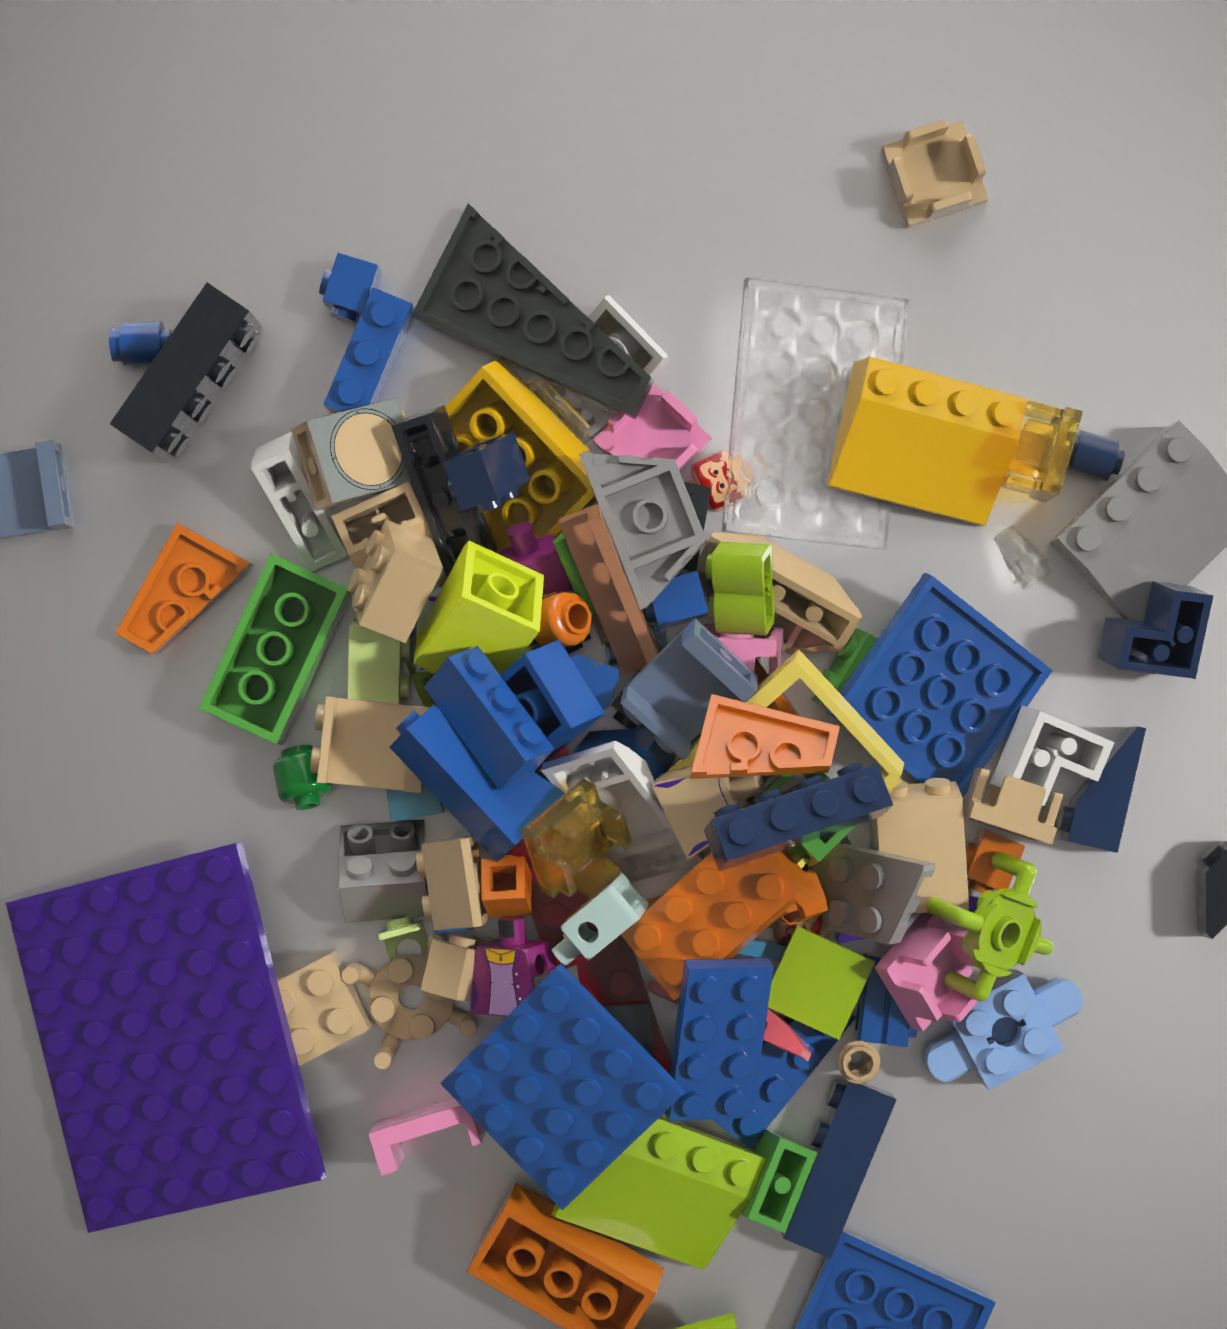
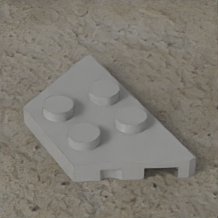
[579,452,707,610]
[807,842,935,945]

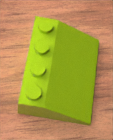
[551,1116,766,1270]

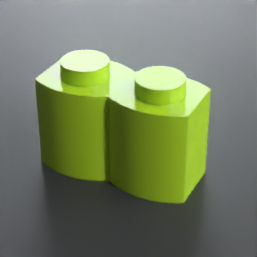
[705,542,775,635]

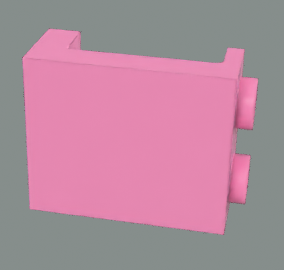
[368,1098,486,1176]

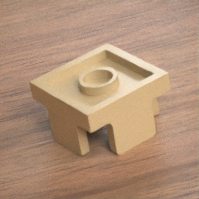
[881,119,988,228]
[963,768,1063,844]

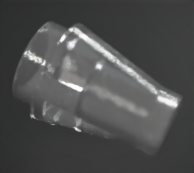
[994,525,1052,590]

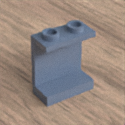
[0,440,73,539]
[620,618,758,761]

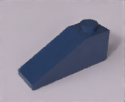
[1057,726,1146,853]

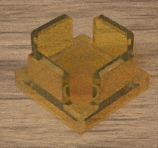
[1001,401,1083,502]
[521,779,633,898]

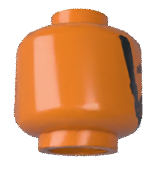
[534,591,592,647]

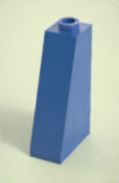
[389,705,567,862]

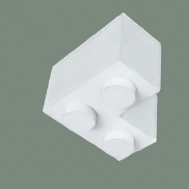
[990,705,1114,806]

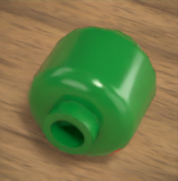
[273,745,332,810]

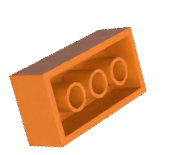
[620,849,815,1001]
[466,1183,664,1329]

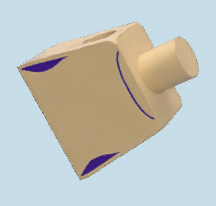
[651,766,765,859]

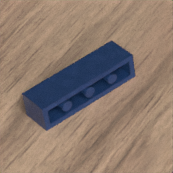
[781,1078,897,1259]

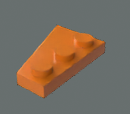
[115,523,253,654]

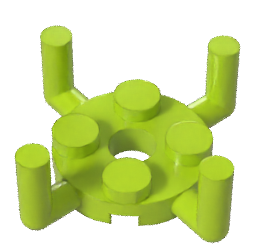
[926,851,1053,1002]

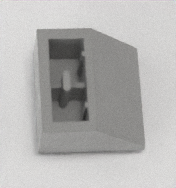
[339,819,429,923]

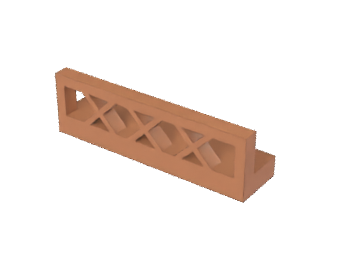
[558,504,661,676]

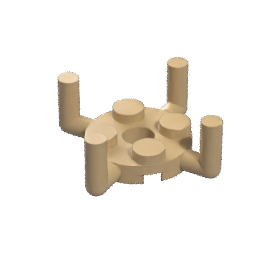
[342,932,478,1069]

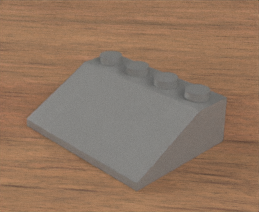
[1049,421,1227,622]

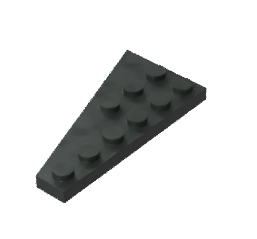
[412,203,654,420]

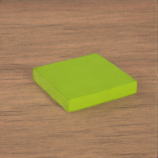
[768,925,875,1040]

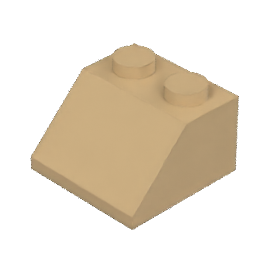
[416,835,489,931]

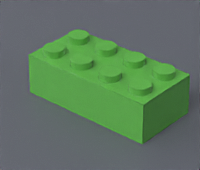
[198,553,351,745]

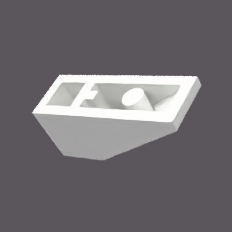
[250,432,349,572]

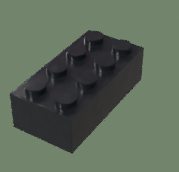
[110,282,261,463]

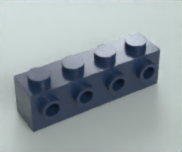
[704,762,893,871]

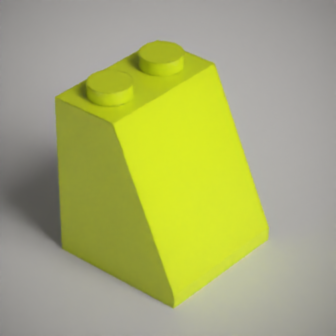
[413,540,544,675]

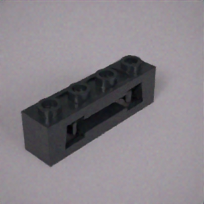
[391,405,498,578]

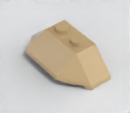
[697,532,863,655]

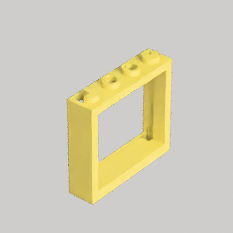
[668,650,904,869]

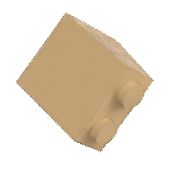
[872,778,969,913]

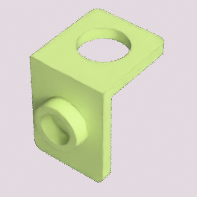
[377,916,428,961]

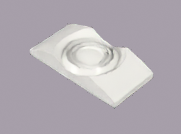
[541,741,705,882]

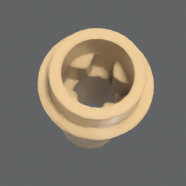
[838,1041,880,1084]

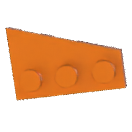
[690,694,840,779]

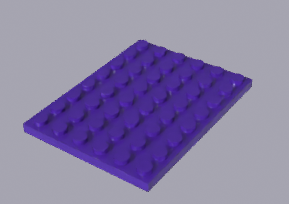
[6,841,327,1233]

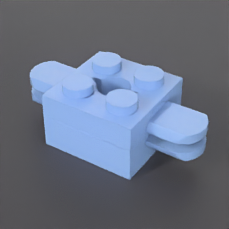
[924,970,1083,1090]

